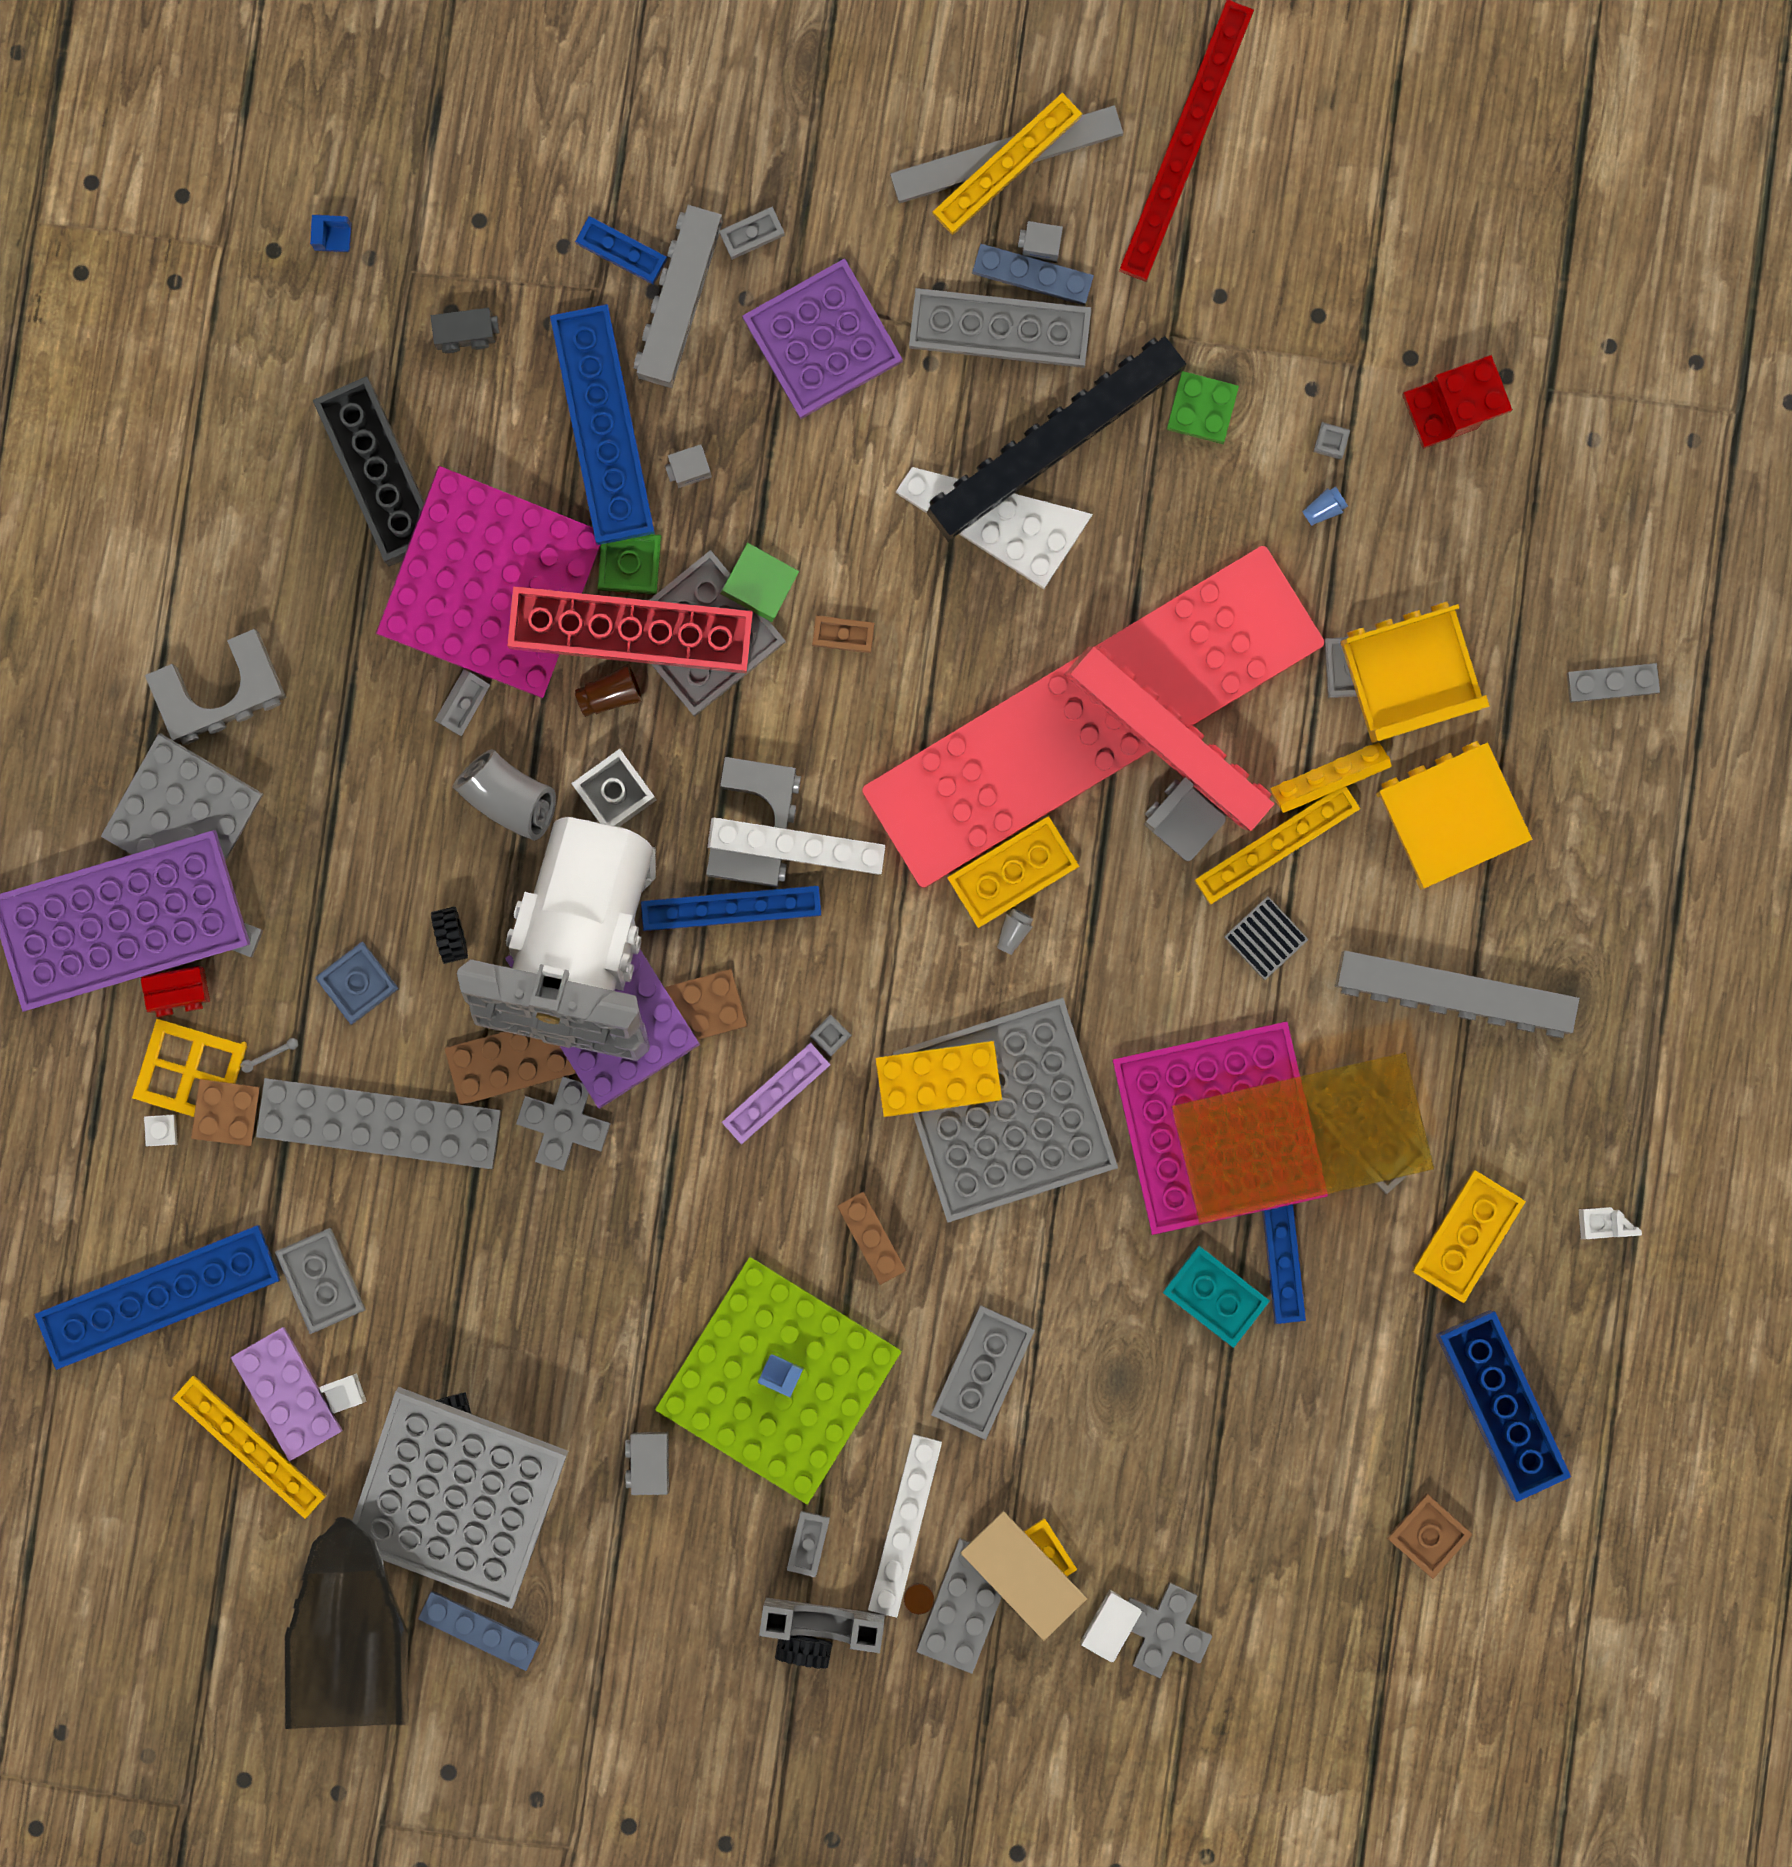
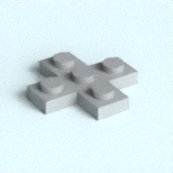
[516,1077,611,1171]
[1128,1582,1212,1678]

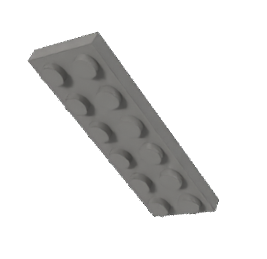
[909,288,1091,368]

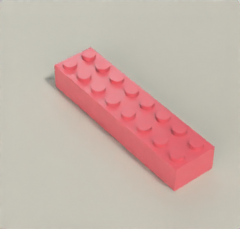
[507,586,753,673]
[1064,646,1274,831]

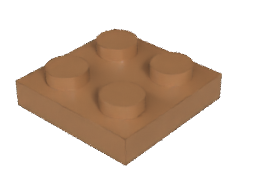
[191,1079,260,1146]
[1387,1493,1473,1579]

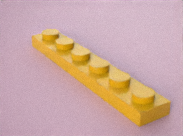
[933,92,1082,235]
[1194,787,1361,905]
[172,1375,327,1519]

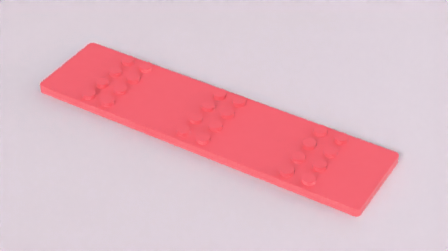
[862,546,1324,888]

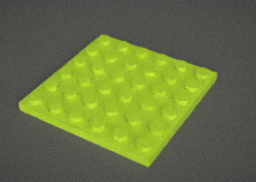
[655,1257,902,1505]

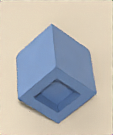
[758,1354,803,1397]

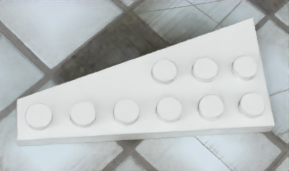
[896,467,1093,589]

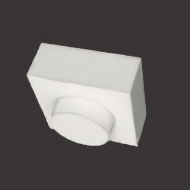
[144,1115,178,1146]

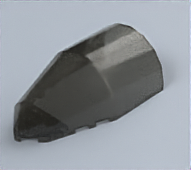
[285,1517,409,1729]

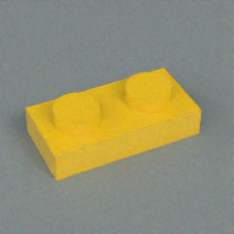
[1024,1518,1077,1576]

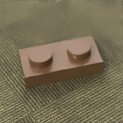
[812,615,875,654]

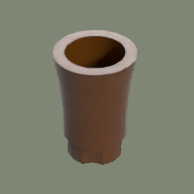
[575,664,643,717]

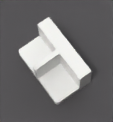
[1080,1589,1142,1662]

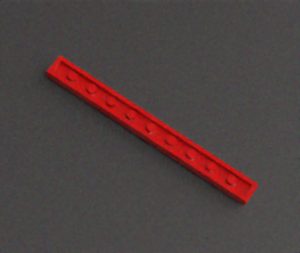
[1119,0,1254,282]

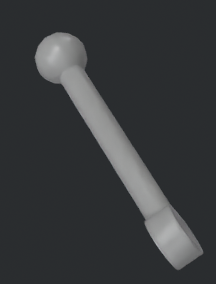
[240,1038,298,1073]

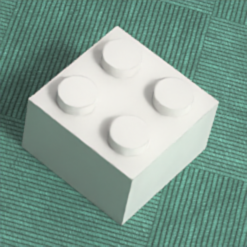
[571,749,657,827]

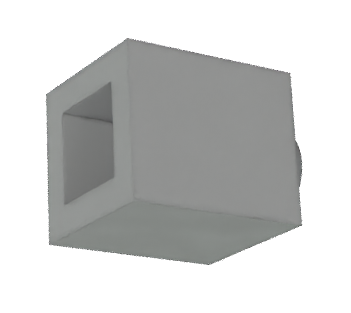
[1018,221,1063,262]
[665,444,712,488]

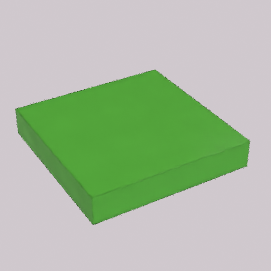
[598,534,662,595]
[720,542,799,622]

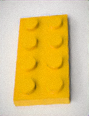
[947,816,1080,929]
[875,1041,1002,1117]
[1411,1170,1526,1303]

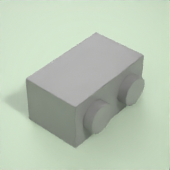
[625,1432,669,1495]

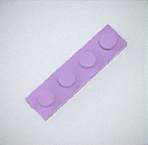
[722,1043,830,1145]

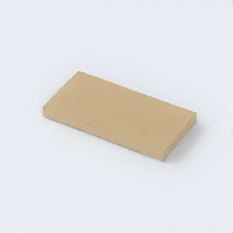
[960,1510,1087,1641]

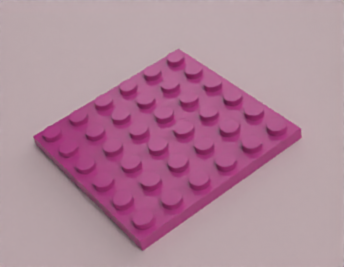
[375,466,600,698]
[1112,1022,1328,1235]

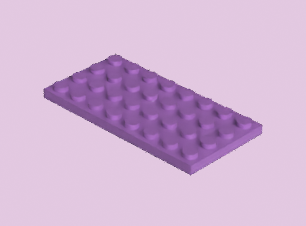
[0,830,250,1012]

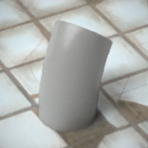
[452,749,556,841]

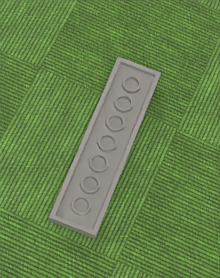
[256,1078,502,1169]

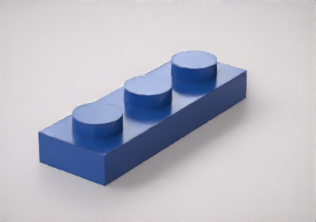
[575,216,668,285]

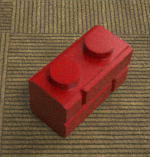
[141,966,210,1017]

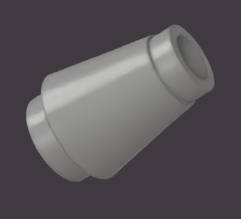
[996,908,1033,955]

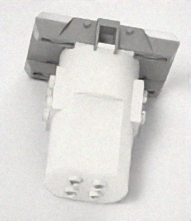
[457,817,653,1061]

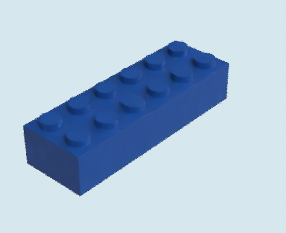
[1436,1310,1571,1502]

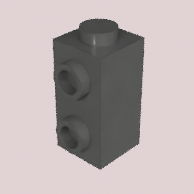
[430,308,500,353]

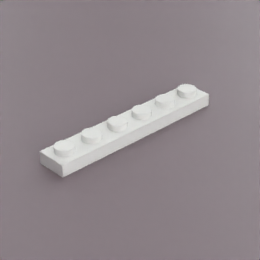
[707,818,885,875]
[868,1434,942,1618]

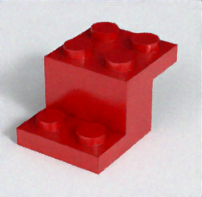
[1402,355,1513,449]

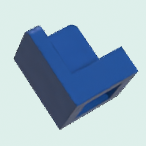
[310,215,351,252]

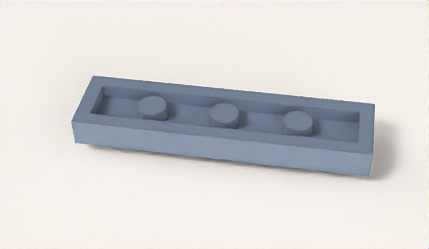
[972,244,1094,306]
[418,1591,540,1671]

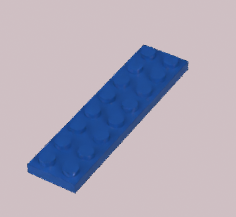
[550,304,655,545]
[34,1225,281,1370]

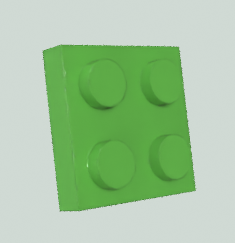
[1167,371,1239,444]

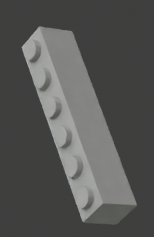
[633,205,723,388]

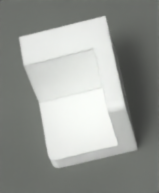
[319,1373,367,1413]

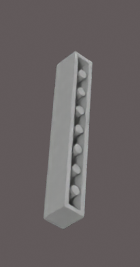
[1335,951,1580,1038]

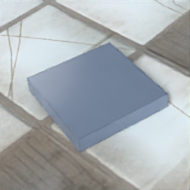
[315,942,399,1025]

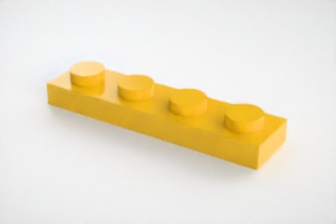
[1270,742,1392,813]

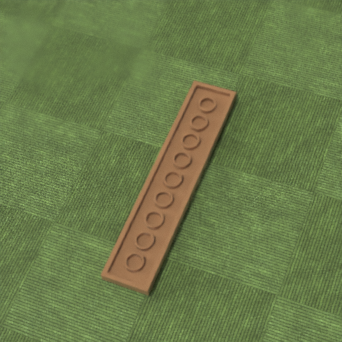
[444,969,747,1105]

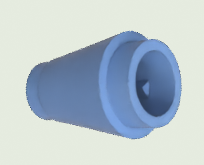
[1302,486,1348,526]

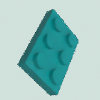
[1162,1245,1270,1348]

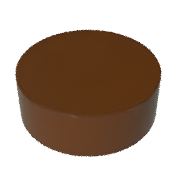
[904,1583,934,1615]

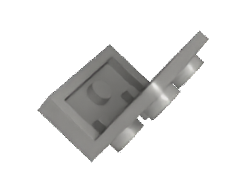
[1144,777,1226,861]

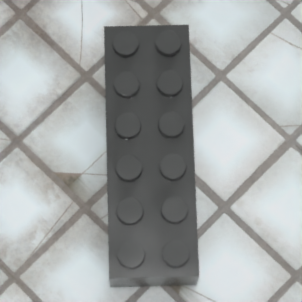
[313,376,424,567]

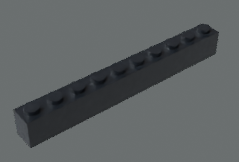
[927,336,1186,542]

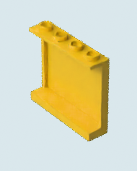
[1340,601,1490,743]
[1376,741,1533,890]

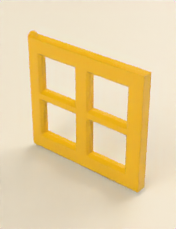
[132,1019,247,1117]

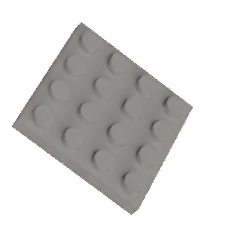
[649,550,786,717]
[101,733,264,861]

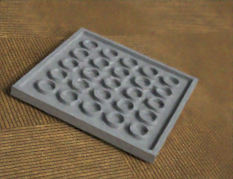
[893,998,1118,1223]
[344,1387,569,1609]

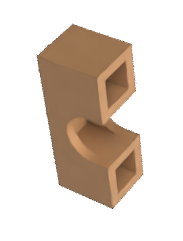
[837,1191,906,1285]

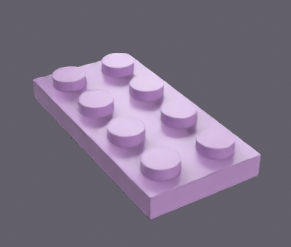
[231,1327,343,1462]

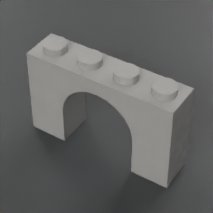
[145,629,287,745]
[706,757,801,887]
[759,1598,885,1653]

